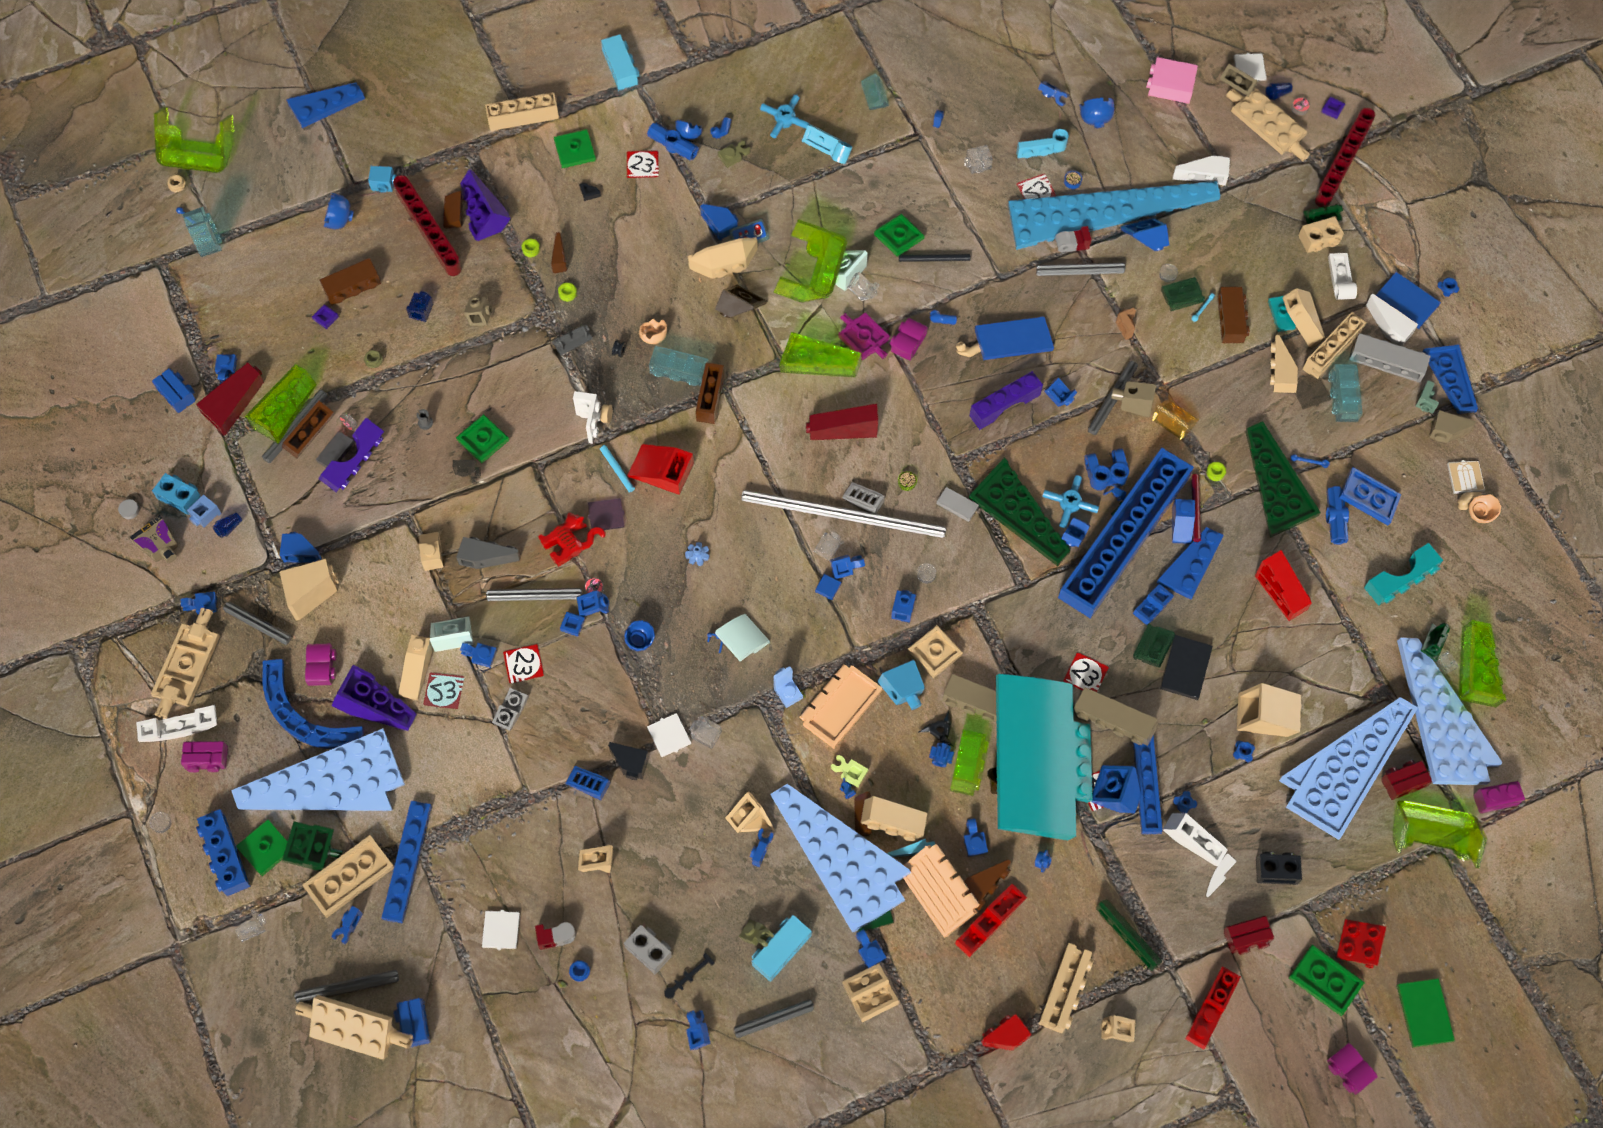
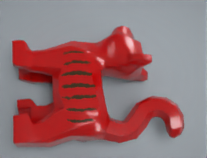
[538,513,606,567]

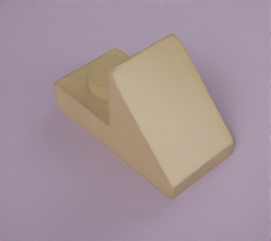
[578,845,613,873]

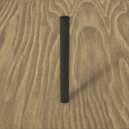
[899,254,971,262]

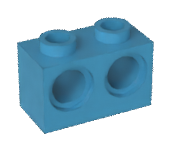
[152,473,201,515]

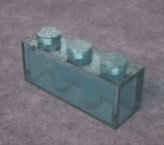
[182,207,223,257]
[649,346,709,386]
[1328,364,1363,422]

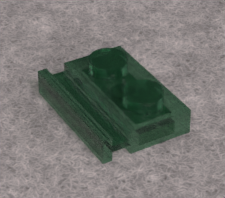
[1161,277,1205,312]
[1133,623,1175,668]

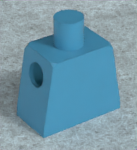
[878,660,925,710]

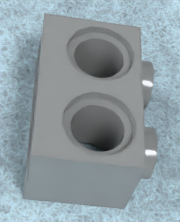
[624,925,672,975]

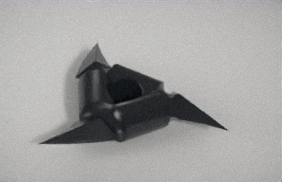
[918,710,954,747]

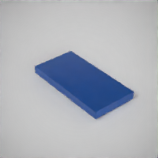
[974,317,1054,360]

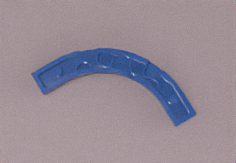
[263,659,364,749]

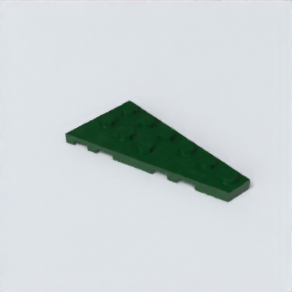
[1245,421,1321,538]
[969,457,1070,566]

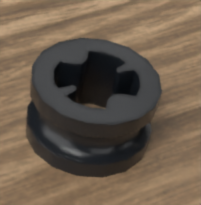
[612,339,626,358]

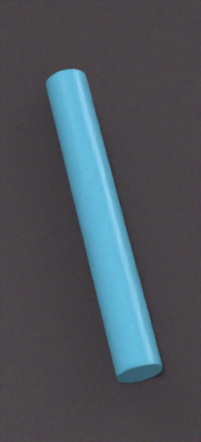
[600,445,635,492]

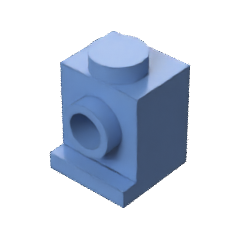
[187,494,222,527]

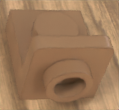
[1116,308,1136,340]

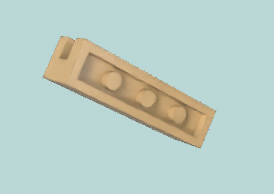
[485,92,559,131]
[1303,312,1367,380]
[1039,943,1094,1034]

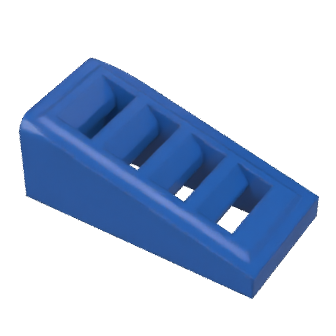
[566,766,611,801]

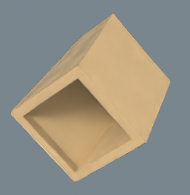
[280,559,339,621]
[1237,683,1302,737]

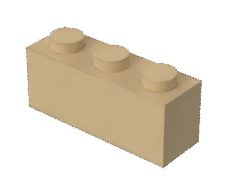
[861,796,927,841]

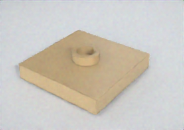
[908,625,963,679]

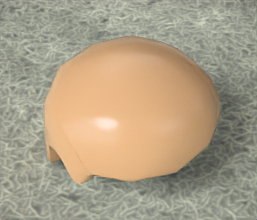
[639,319,667,345]
[1468,494,1501,523]

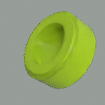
[521,239,540,257]
[558,283,577,301]
[1206,462,1226,481]

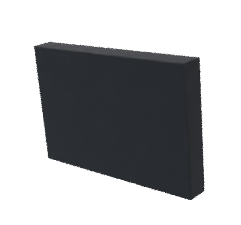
[1160,635,1213,700]

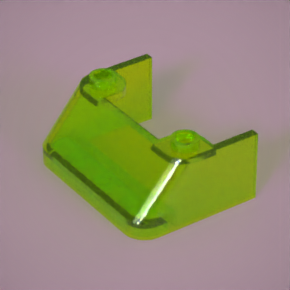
[154,106,234,173]
[773,219,847,302]
[1392,800,1488,868]

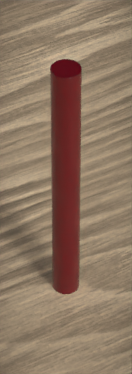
[1192,474,1201,542]

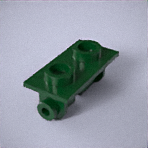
[1303,203,1343,224]
[1420,623,1450,662]

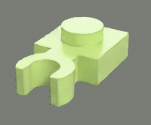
[831,755,868,788]

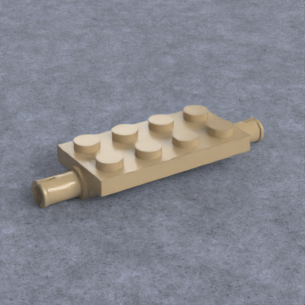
[1226,88,1310,162]
[151,608,220,719]
[296,995,413,1060]

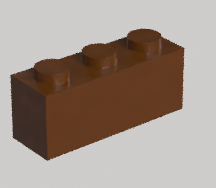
[319,258,381,305]
[1217,287,1250,343]
[696,363,725,424]
[282,401,334,459]

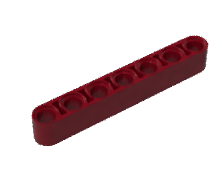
[1315,108,1376,208]
[393,175,462,276]

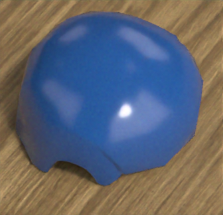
[676,120,702,140]
[624,620,655,652]

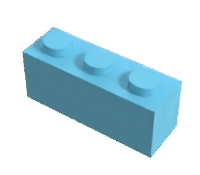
[601,35,640,90]
[752,915,812,982]

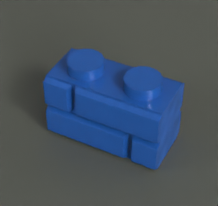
[152,369,196,413]
[394,998,431,1048]

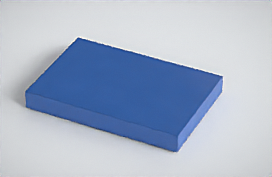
[1376,272,1441,329]
[1339,467,1401,526]

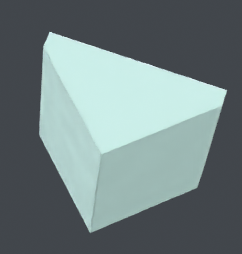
[823,250,868,291]
[430,617,474,652]

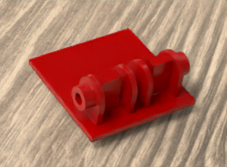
[1336,919,1387,969]

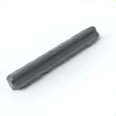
[223,602,292,645]
[734,999,814,1038]

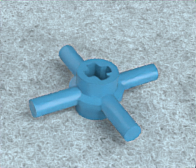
[760,95,810,138]
[1042,475,1099,528]

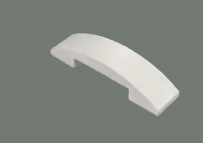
[137,705,217,742]

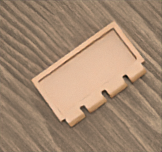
[800,664,883,749]
[903,844,980,937]

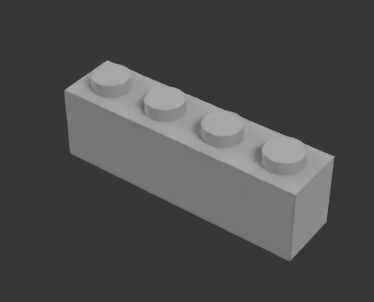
[1349,333,1430,383]

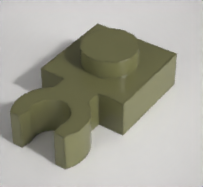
[718,141,750,168]
[739,919,774,947]

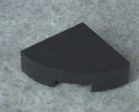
[579,183,601,201]

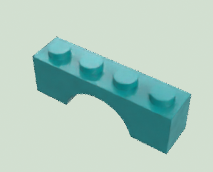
[1364,543,1444,606]

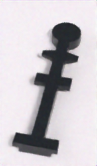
[664,952,715,999]

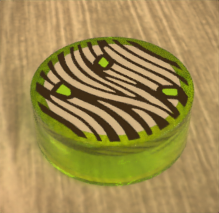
[898,471,917,491]

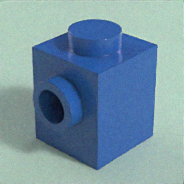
[891,590,916,623]

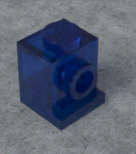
[406,291,433,322]

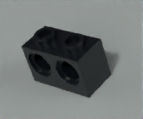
[1256,852,1302,885]

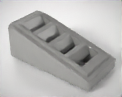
[842,482,885,514]

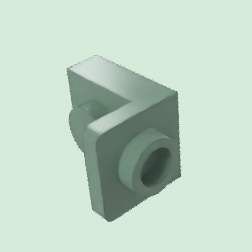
[1415,380,1439,413]

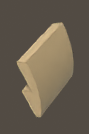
[842,963,899,1022]

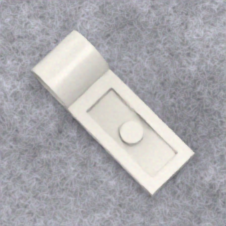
[1328,253,1357,300]

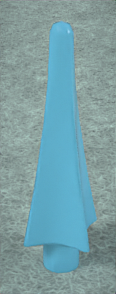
[887,838,935,857]

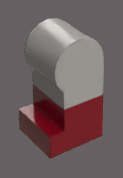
[1055,226,1092,252]
[535,922,576,950]

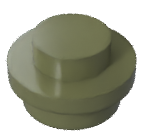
[364,350,383,368]

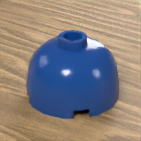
[1079,98,1114,128]
[323,193,354,229]

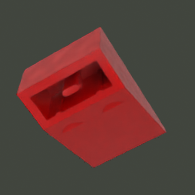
[627,444,694,495]

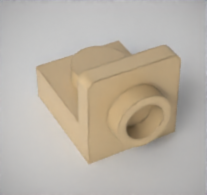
[1101,1015,1135,1042]

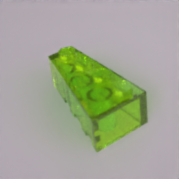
[779,332,862,377]
[245,364,317,444]
[1459,620,1507,708]

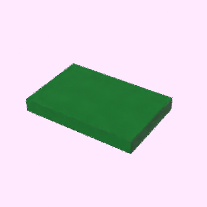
[1289,944,1365,1016]
[1396,978,1455,1048]

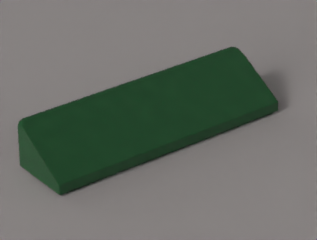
[1096,899,1162,971]

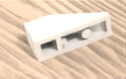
[1173,156,1230,185]
[1366,294,1418,346]
[1162,813,1228,866]

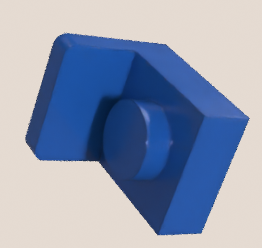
[577,590,609,617]

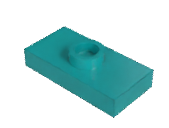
[1268,296,1296,332]

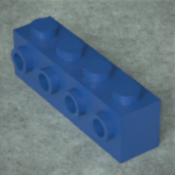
[196,809,251,896]

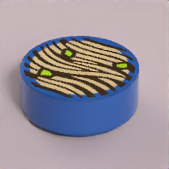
[1064,171,1082,189]

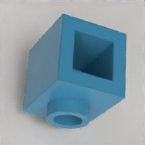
[368,166,397,192]

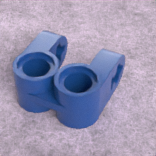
[1084,448,1129,490]

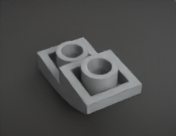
[492,688,529,731]

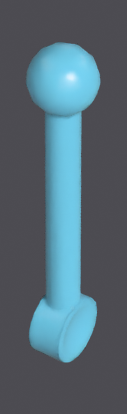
[1191,293,1215,322]

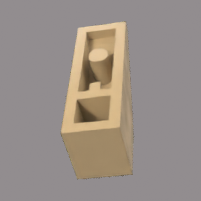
[398,635,433,701]

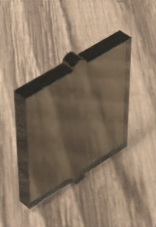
[1294,374,1331,410]

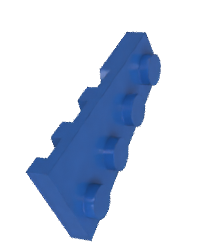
[286,83,365,128]
[1422,345,1478,414]
[1157,527,1224,600]

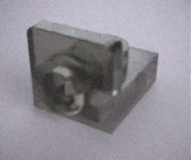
[452,460,481,484]

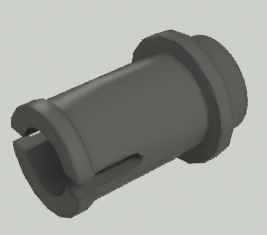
[417,409,433,430]

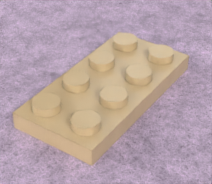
[302,835,394,918]

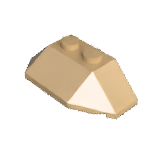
[688,237,758,279]

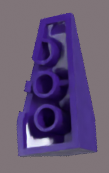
[460,169,510,241]
[331,665,417,731]

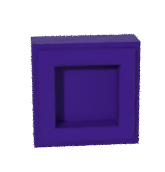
[1321,97,1345,119]
[312,304,339,330]

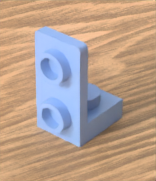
[774,666,803,708]

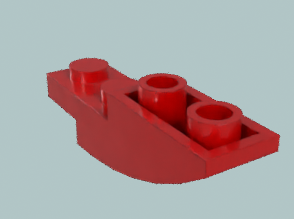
[1185,966,1241,1050]

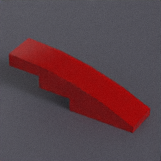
[954,884,1027,958]

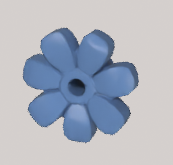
[685,542,709,566]

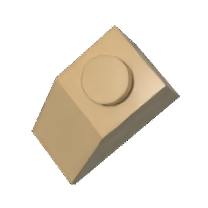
[419,532,444,571]

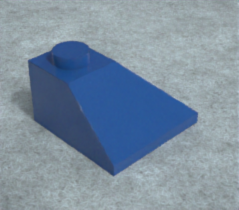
[1120,218,1169,251]
[1091,765,1141,813]

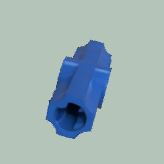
[647,123,699,161]
[1326,486,1349,545]

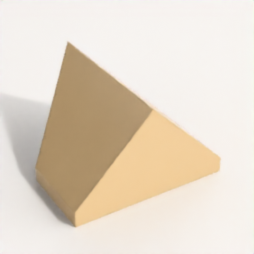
[726,792,775,833]

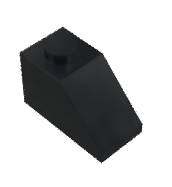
[608,742,649,780]

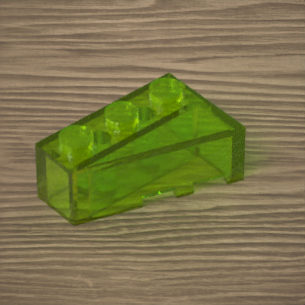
[950,729,989,796]

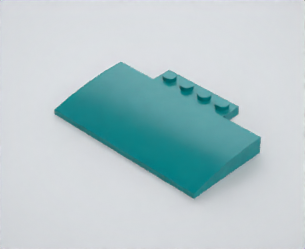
[996,674,1093,841]

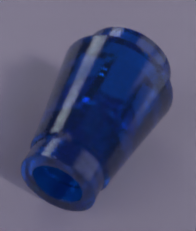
[1265,82,1293,100]
[212,512,242,538]

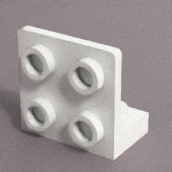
[573,391,601,444]

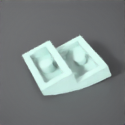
[715,614,770,662]

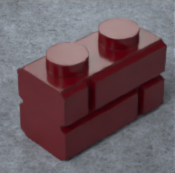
[1381,760,1432,800]
[1223,916,1274,955]

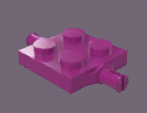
[838,313,890,361]

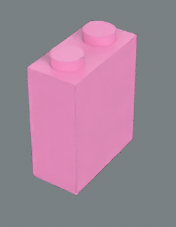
[1147,57,1198,103]

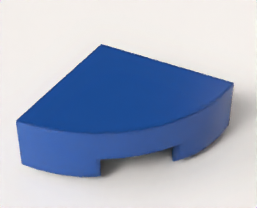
[933,109,944,128]

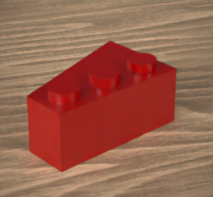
[1255,550,1312,621]

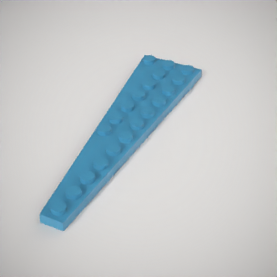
[1008,181,1220,250]

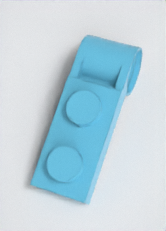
[802,124,852,164]
[1016,129,1069,158]

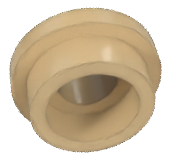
[167,175,186,192]

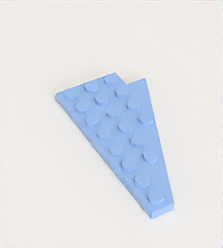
[231,729,405,811]

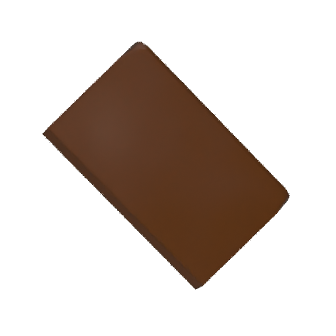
[443,191,463,228]
[854,792,871,836]

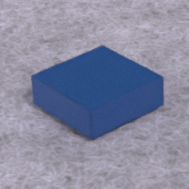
[815,574,841,600]
[560,612,585,636]

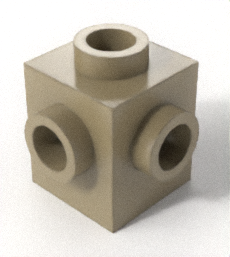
[464,297,493,326]

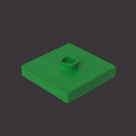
[553,129,596,169]
[874,214,925,257]
[456,414,509,464]
[236,820,287,877]

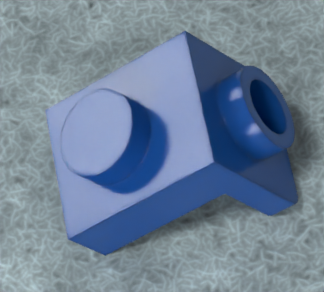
[1044,377,1077,407]
[1061,517,1090,547]

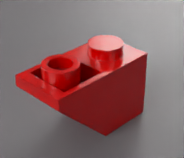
[981,1014,1032,1051]

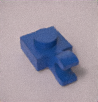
[1038,81,1070,106]
[215,354,237,384]
[830,555,865,579]
[181,592,217,614]
[460,643,497,668]
[963,818,988,857]
[750,828,773,868]
[332,906,363,944]
[856,929,887,968]
[686,1010,711,1050]

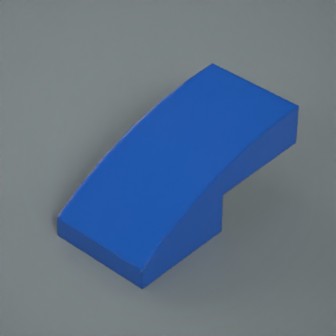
[1133,584,1174,626]

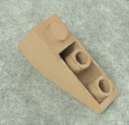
[1283,288,1326,348]
[1270,335,1298,393]

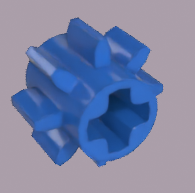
[929,743,954,767]

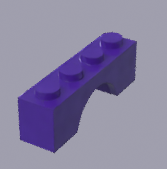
[969,371,1043,430]
[318,418,384,493]

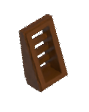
[551,232,567,273]

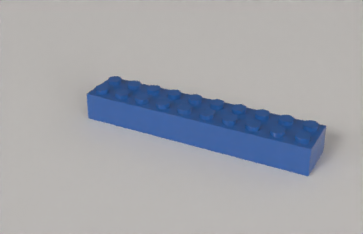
[1058,448,1194,619]

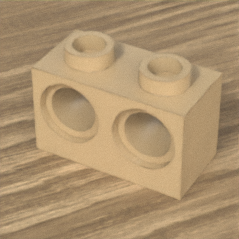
[1298,217,1344,253]

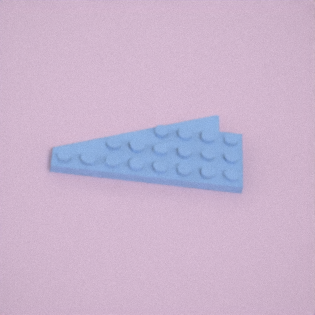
[1397,638,1502,785]
[1279,697,1418,840]
[770,784,911,933]

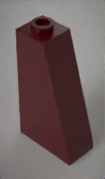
[196,362,264,436]
[806,404,878,440]

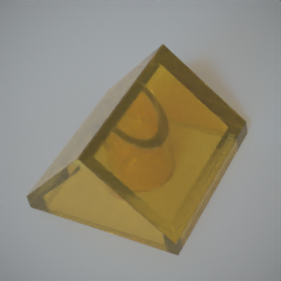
[1152,399,1199,441]

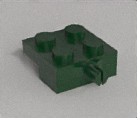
[282,821,343,871]

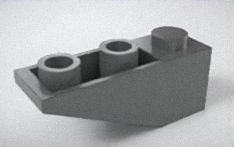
[456,537,521,569]

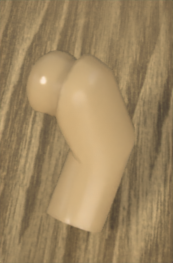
[956,342,981,357]
[1457,492,1482,510]

